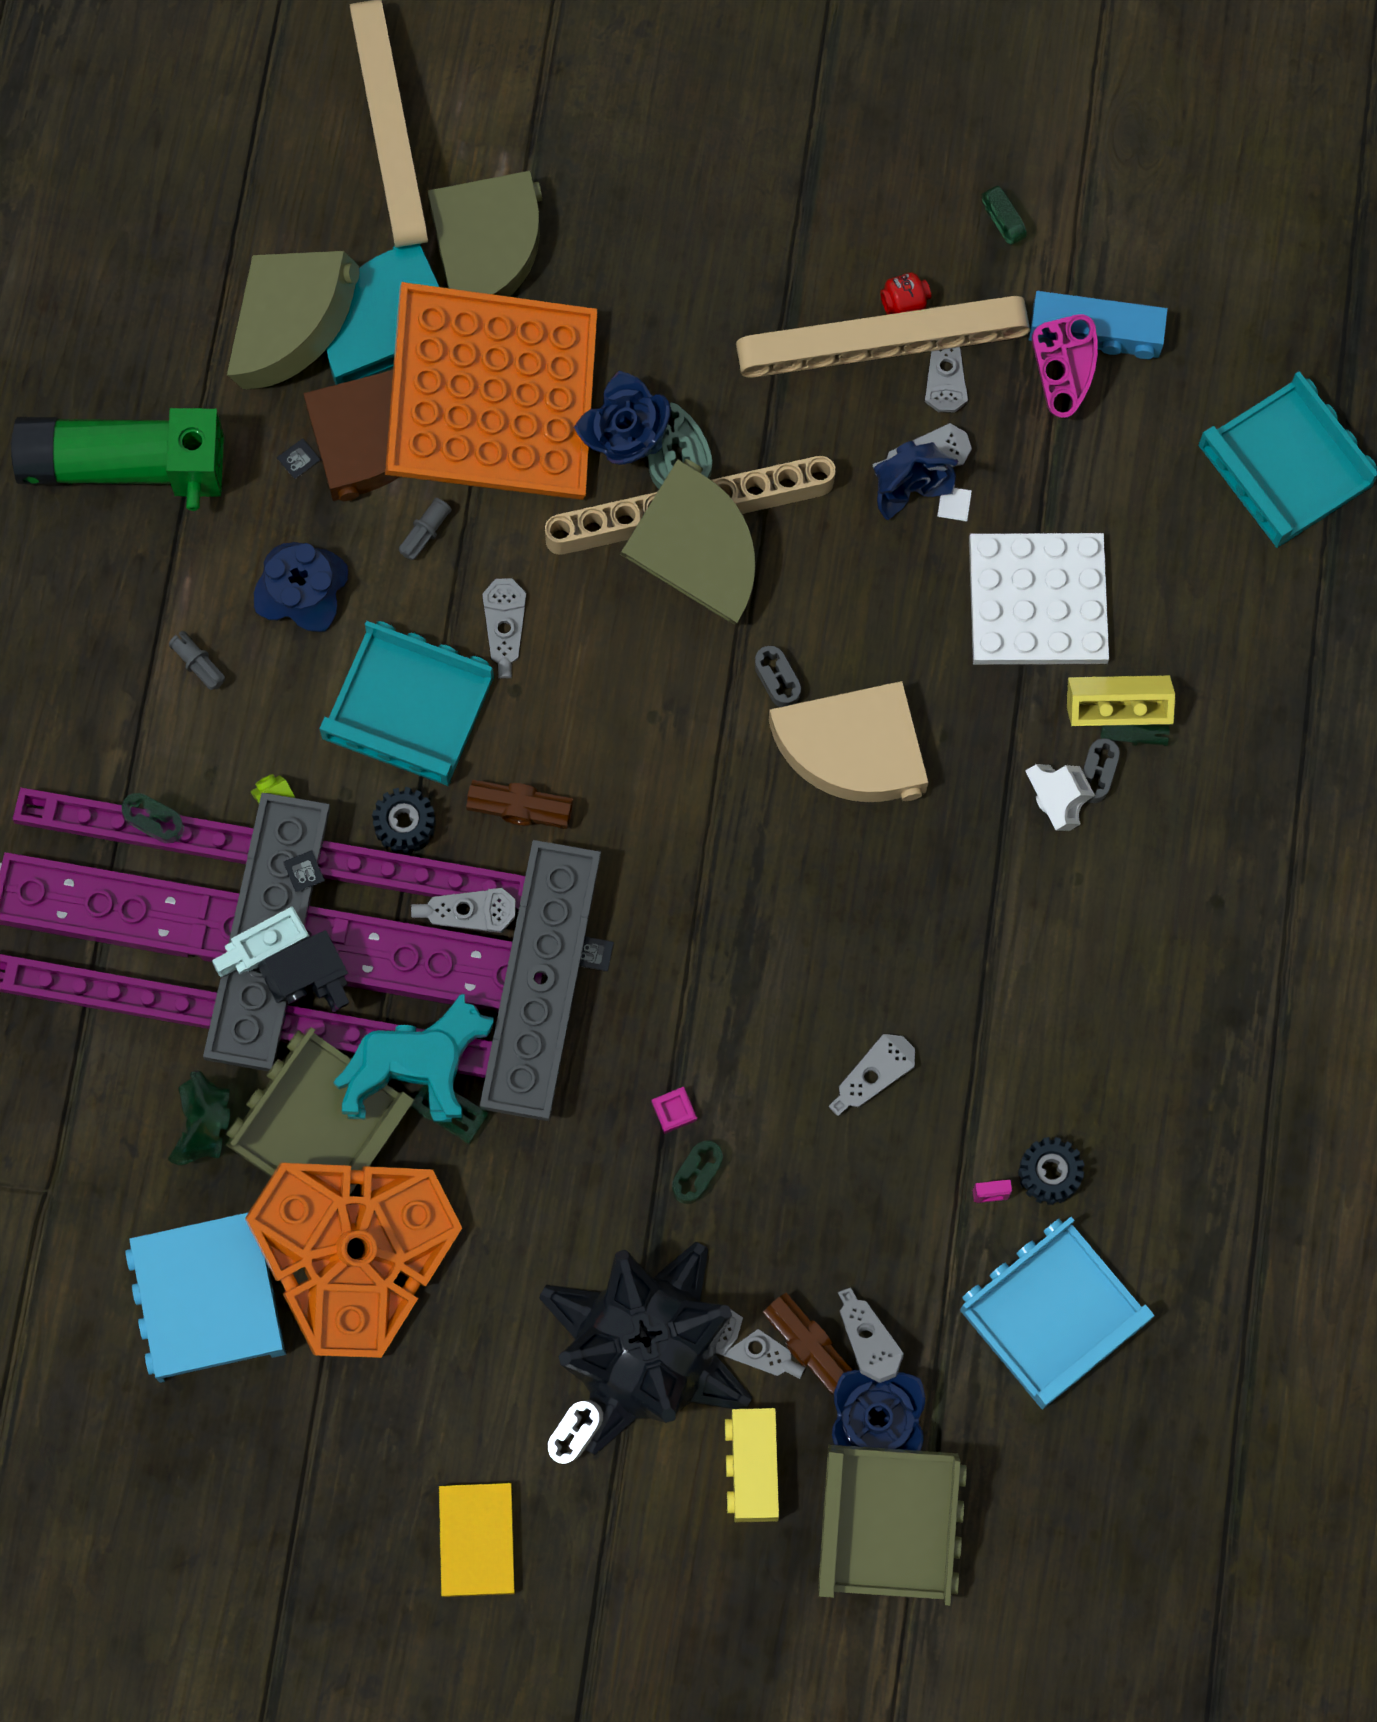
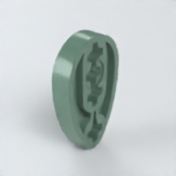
[648,403,712,489]

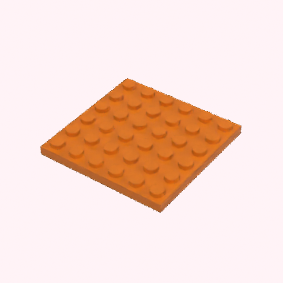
[385,282,597,500]

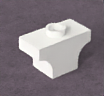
[1026,764,1095,831]

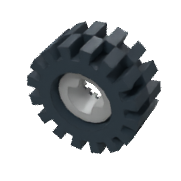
[372,787,436,854]
[1018,1137,1084,1205]

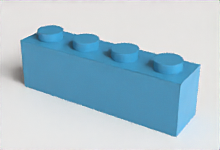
[1029,291,1168,359]

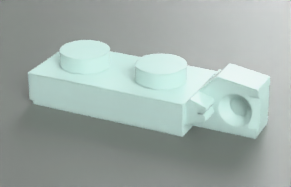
[212,907,310,977]

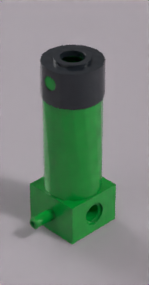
[11,408,224,511]

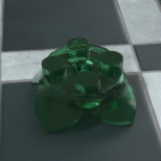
[168,1070,230,1166]

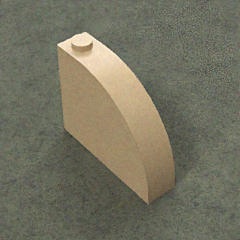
[769,681,928,802]

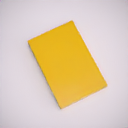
[439,1483,515,1597]

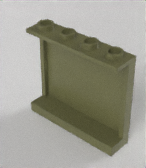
[226,1027,414,1194]
[818,1445,967,1606]

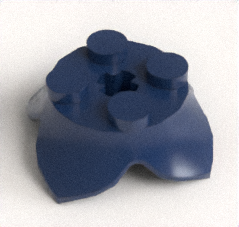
[574,371,671,465]
[874,441,958,520]
[254,542,348,632]
[832,1370,926,1451]

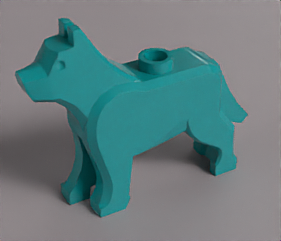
[333,994,494,1122]

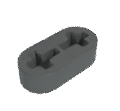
[754,646,801,707]
[1083,738,1120,803]

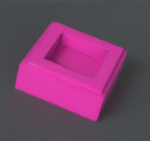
[651,1087,697,1134]
[972,1180,1012,1203]

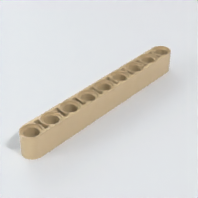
[349,0,428,248]
[736,296,1030,378]
[545,456,835,555]

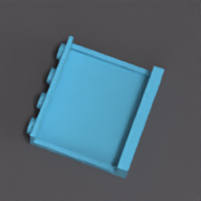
[125,1212,286,1383]
[960,1217,1155,1410]

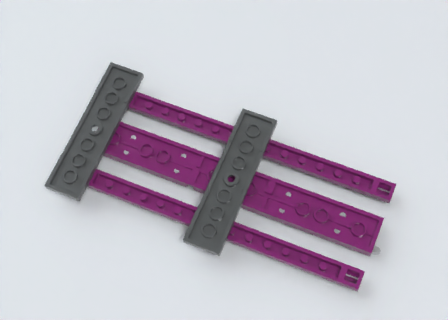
[0,787,601,1121]

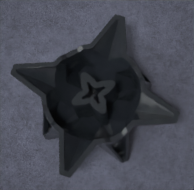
[539,1242,753,1455]

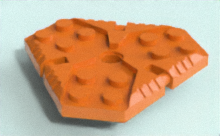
[245,1163,462,1358]

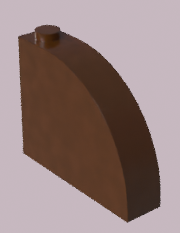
[303,370,399,501]

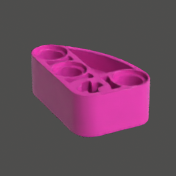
[1032,314,1098,418]

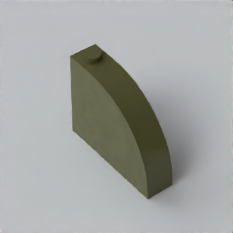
[428,171,542,297]
[227,251,359,389]
[619,459,755,625]

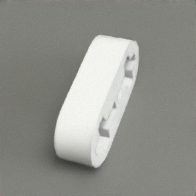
[548,1400,603,1463]

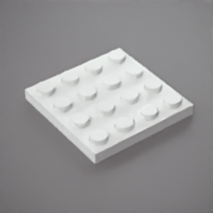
[969,533,1109,665]

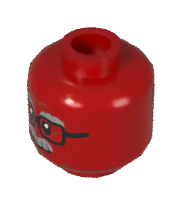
[880,272,931,315]

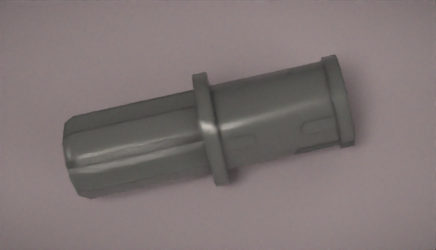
[399,498,452,560]
[169,631,225,690]

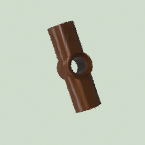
[466,779,573,829]
[763,1293,852,1395]

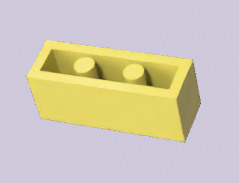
[1067,675,1175,726]
[725,1408,779,1522]

